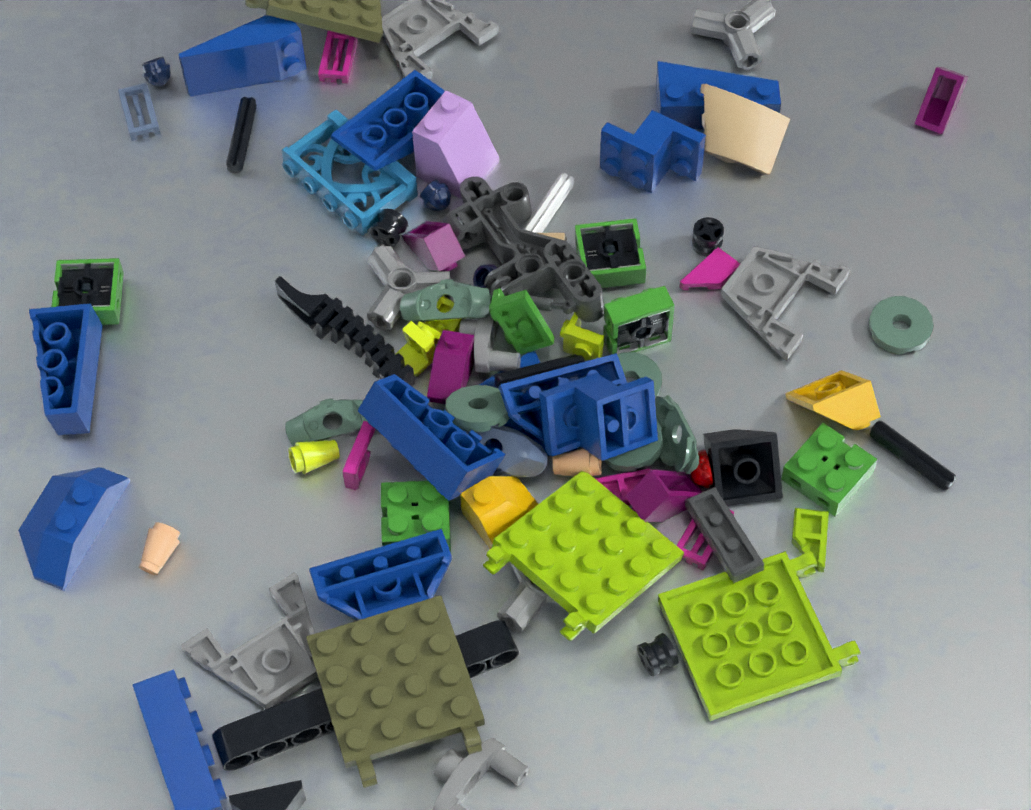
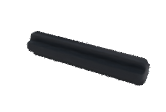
[226,97,257,173]
[495,354,585,388]
[869,420,956,491]

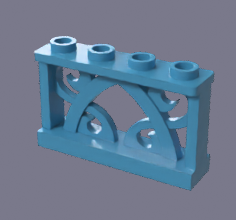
[281,110,418,236]

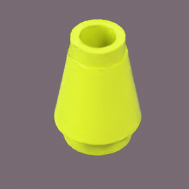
[288,440,340,474]

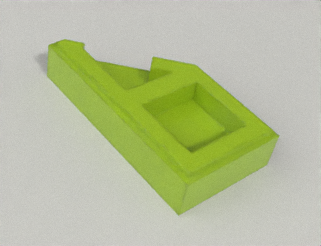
[792,508,829,572]

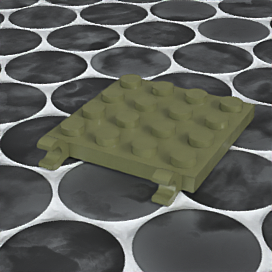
[245,0,383,43]
[306,595,485,788]

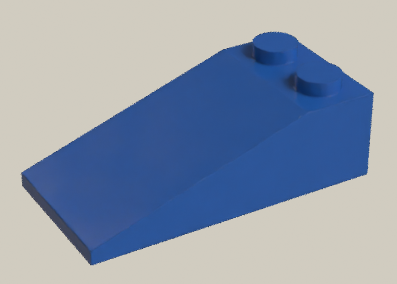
[178,15,307,97]
[331,70,445,171]

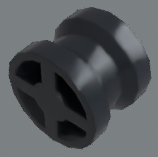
[370,208,408,247]
[692,217,724,257]
[637,633,679,677]

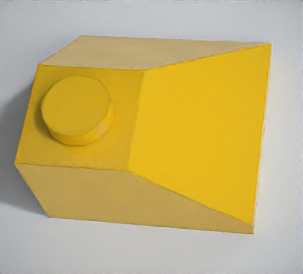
[785,370,881,430]
[460,476,538,549]

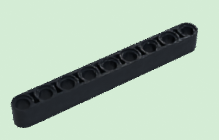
[212,620,519,771]

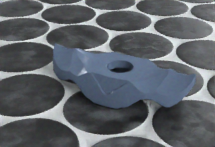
[463,424,548,477]

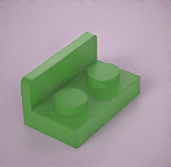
[489,288,555,355]

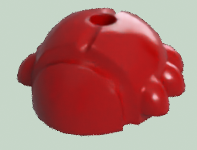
[690,449,713,489]

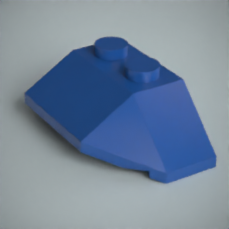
[498,353,627,443]
[18,467,130,591]
[309,529,452,621]

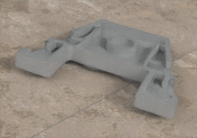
[382,0,499,80]
[721,246,850,361]
[181,572,318,709]

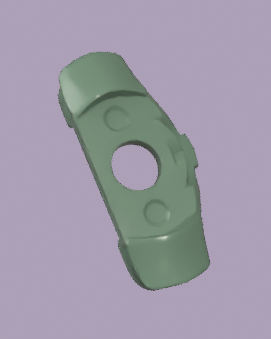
[400,279,492,323]
[655,395,699,474]
[285,398,367,446]

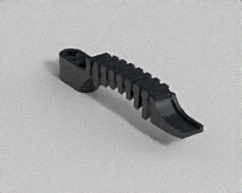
[275,276,434,409]

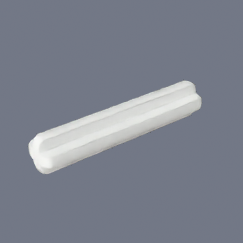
[523,173,574,233]

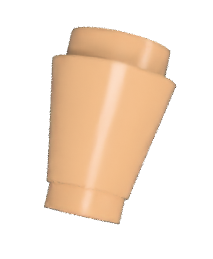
[552,448,602,477]
[139,522,180,575]

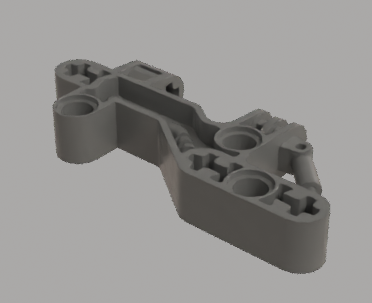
[443,176,604,322]

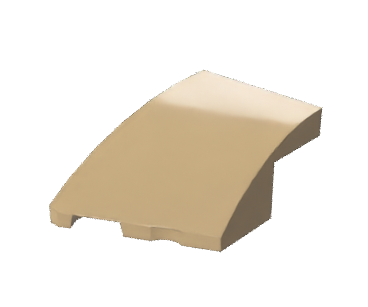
[700,84,790,175]

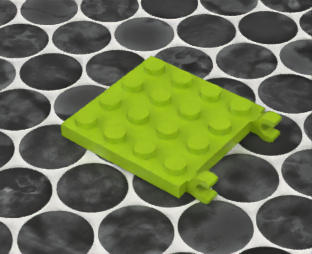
[483,471,684,641]
[658,551,861,721]

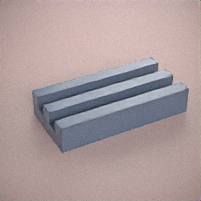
[118,83,161,141]

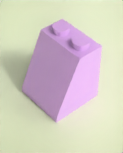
[412,91,499,199]

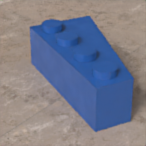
[656,61,781,129]
[29,303,103,436]
[357,374,506,501]
[132,669,227,810]

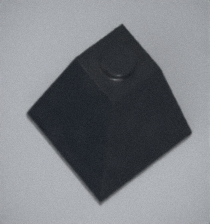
[703,429,783,506]

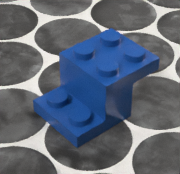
[600,110,706,193]
[539,373,658,461]

